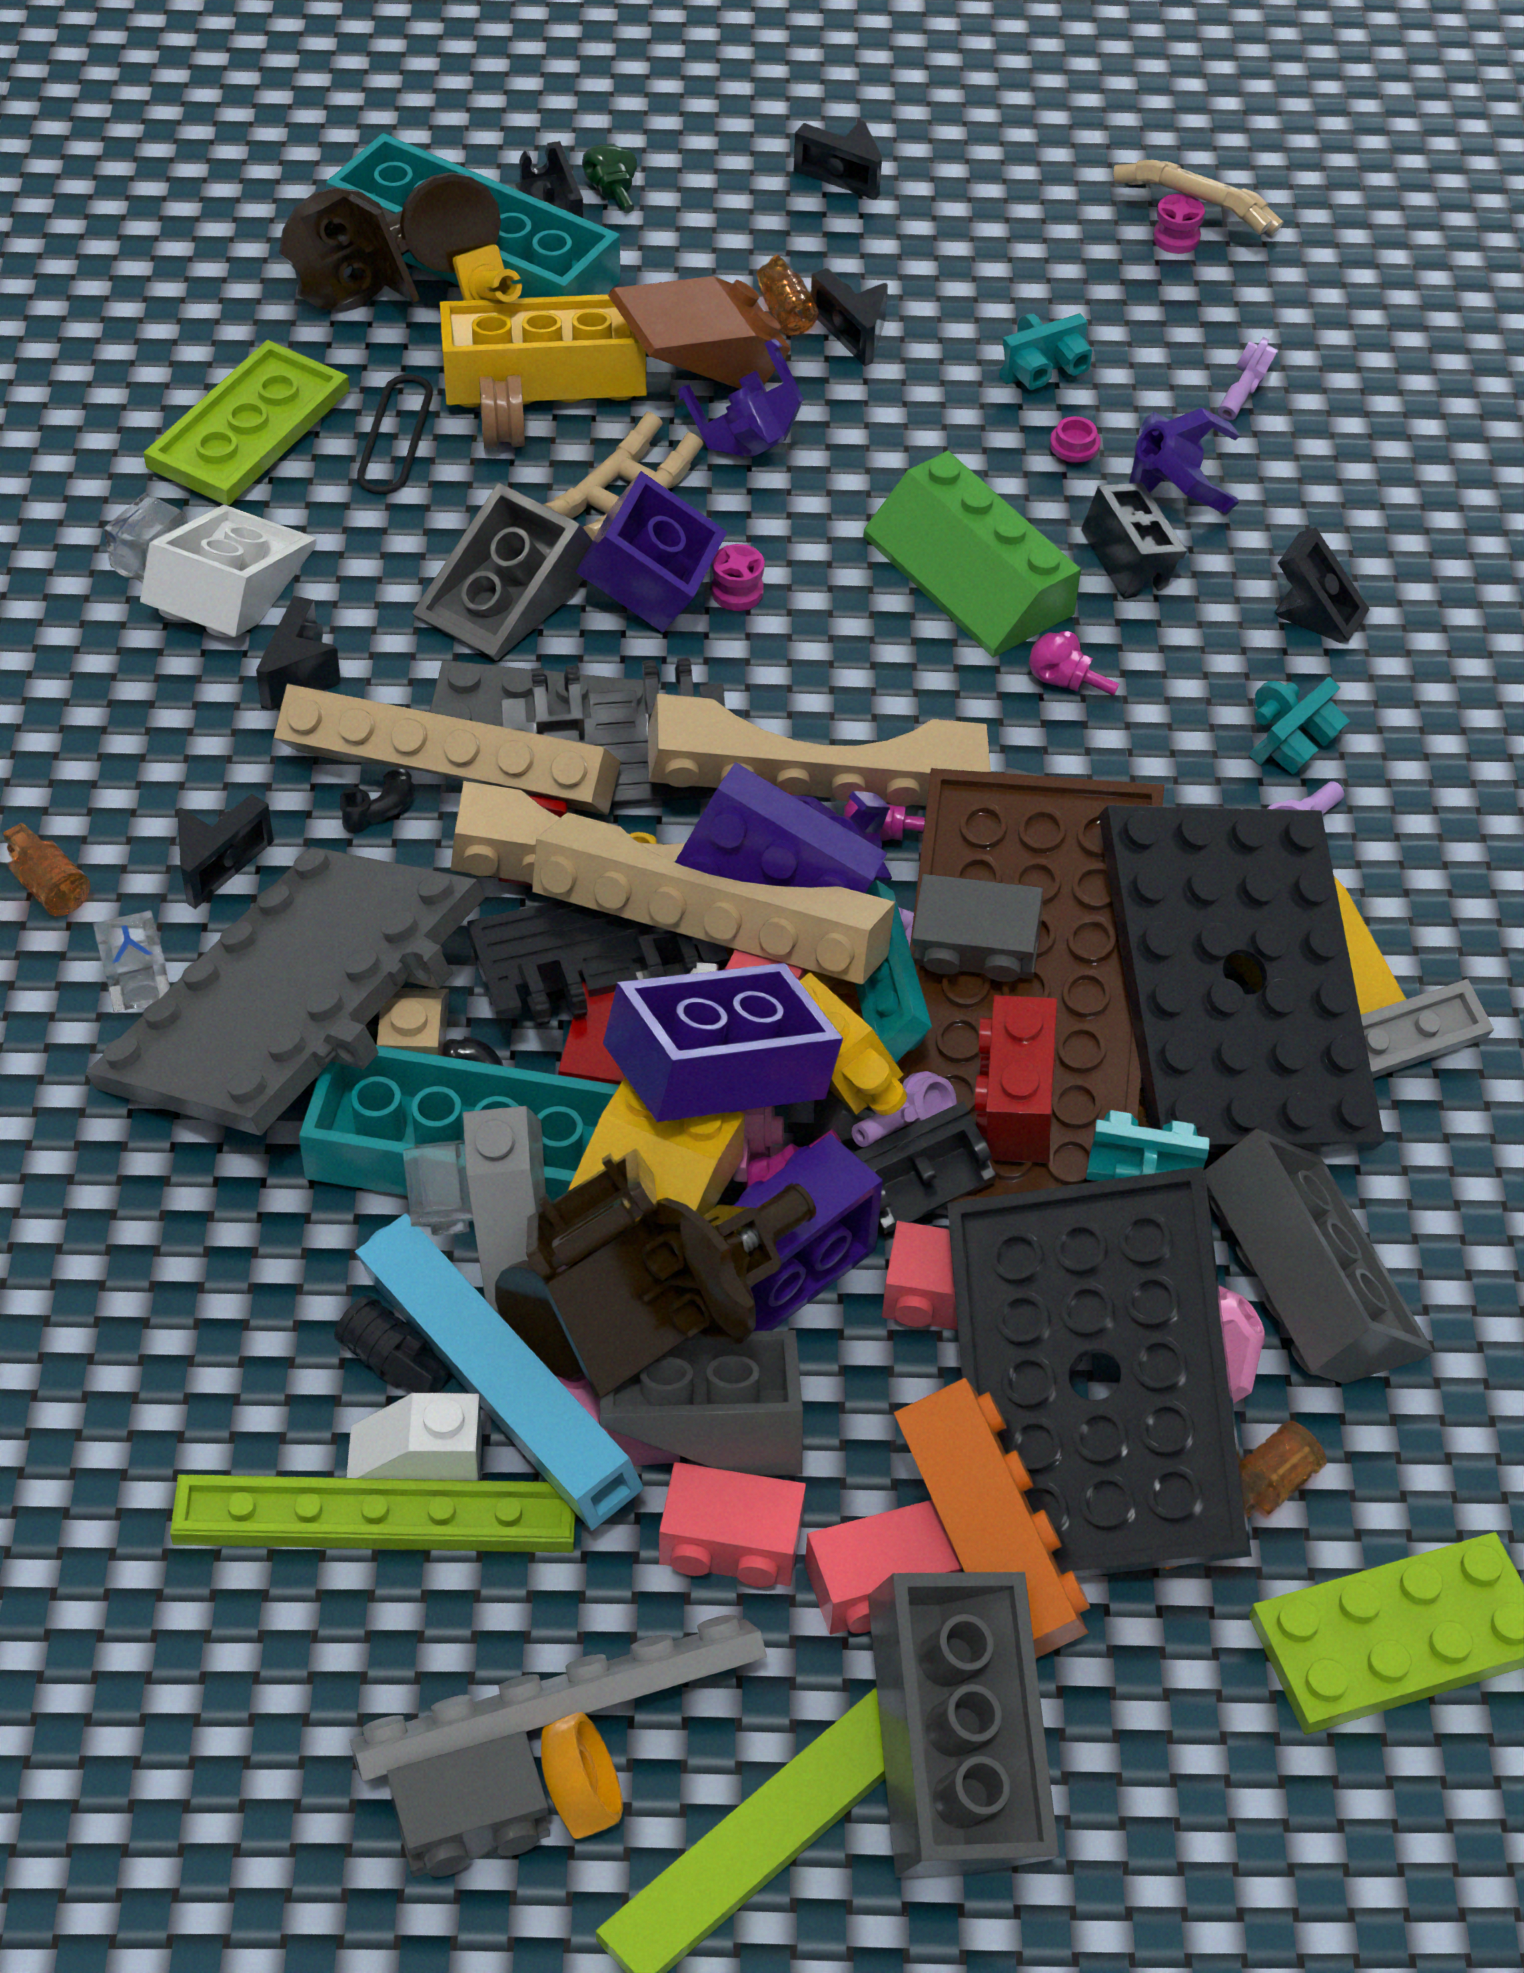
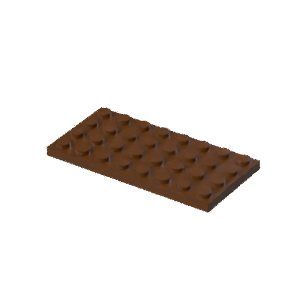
[897,768,1165,1215]

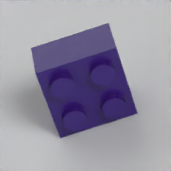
[575,471,727,632]

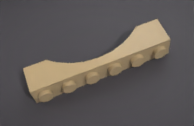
[274,684,621,815]
[648,694,991,806]
[450,781,685,884]
[532,812,895,984]

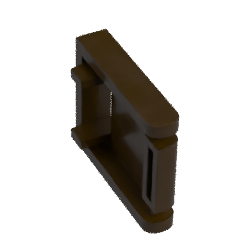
[526,1148,658,1281]

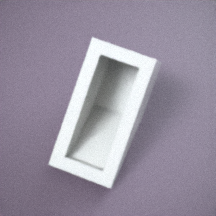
[347,1393,482,1481]

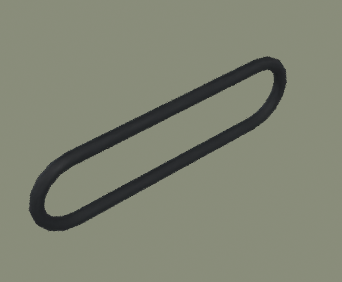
[357,374,433,494]

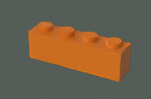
[894,1377,1090,1658]

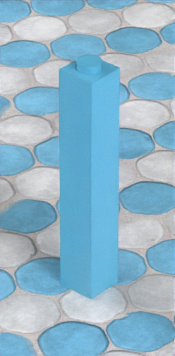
[355,1213,644,1531]

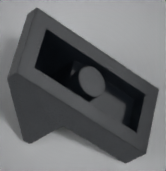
[793,120,882,200]
[810,268,888,367]
[1275,527,1370,643]
[256,596,341,710]
[178,794,274,910]

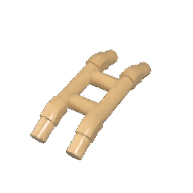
[1113,160,1283,236]
[543,411,704,540]

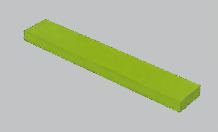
[170,1475,576,1553]
[596,1686,886,1973]

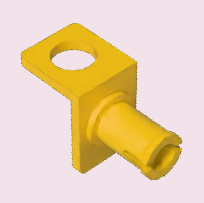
[453,244,522,302]

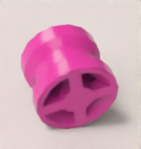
[1153,194,1205,254]
[711,544,765,611]

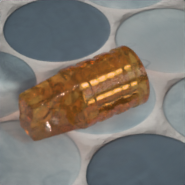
[756,254,818,335]
[3,823,90,916]
[1240,1421,1327,1519]

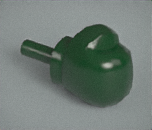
[582,144,637,213]

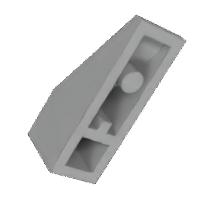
[463,1106,546,1313]

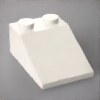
[140,505,317,638]

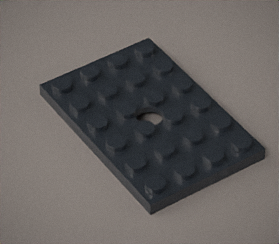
[1098,805,1385,1152]
[947,1166,1252,1577]

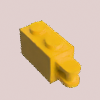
[799,972,907,1116]

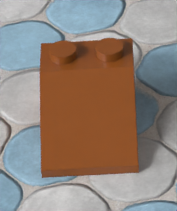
[608,276,791,389]

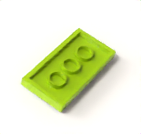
[143,340,350,506]
[1249,1532,1524,1735]

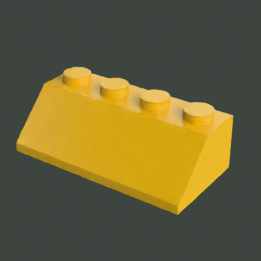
[440,294,647,407]

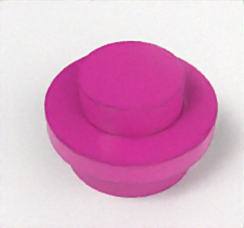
[1050,416,1101,463]

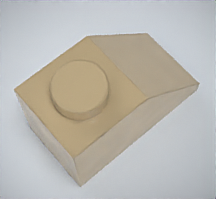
[377,988,449,1056]

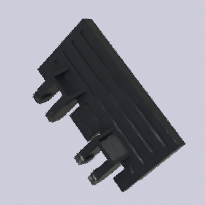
[501,657,725,809]
[467,900,729,1026]

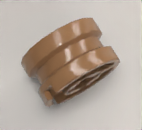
[479,375,525,449]

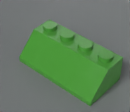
[863,451,1081,658]

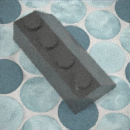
[1204,1128,1434,1384]
[868,1572,1059,1878]

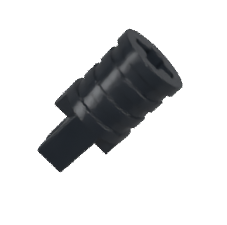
[334,1294,450,1393]

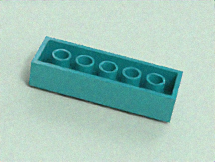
[326,133,620,298]
[299,1045,620,1207]

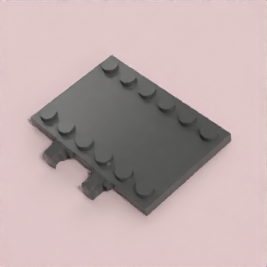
[86,847,486,1136]

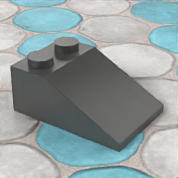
[412,482,593,661]
[600,1330,803,1477]

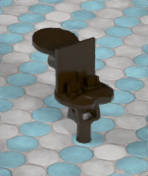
[279,172,501,311]
[495,1183,816,1398]

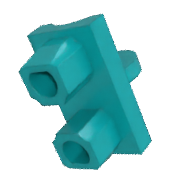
[999,313,1093,390]
[1249,676,1350,775]
[1086,1110,1209,1181]

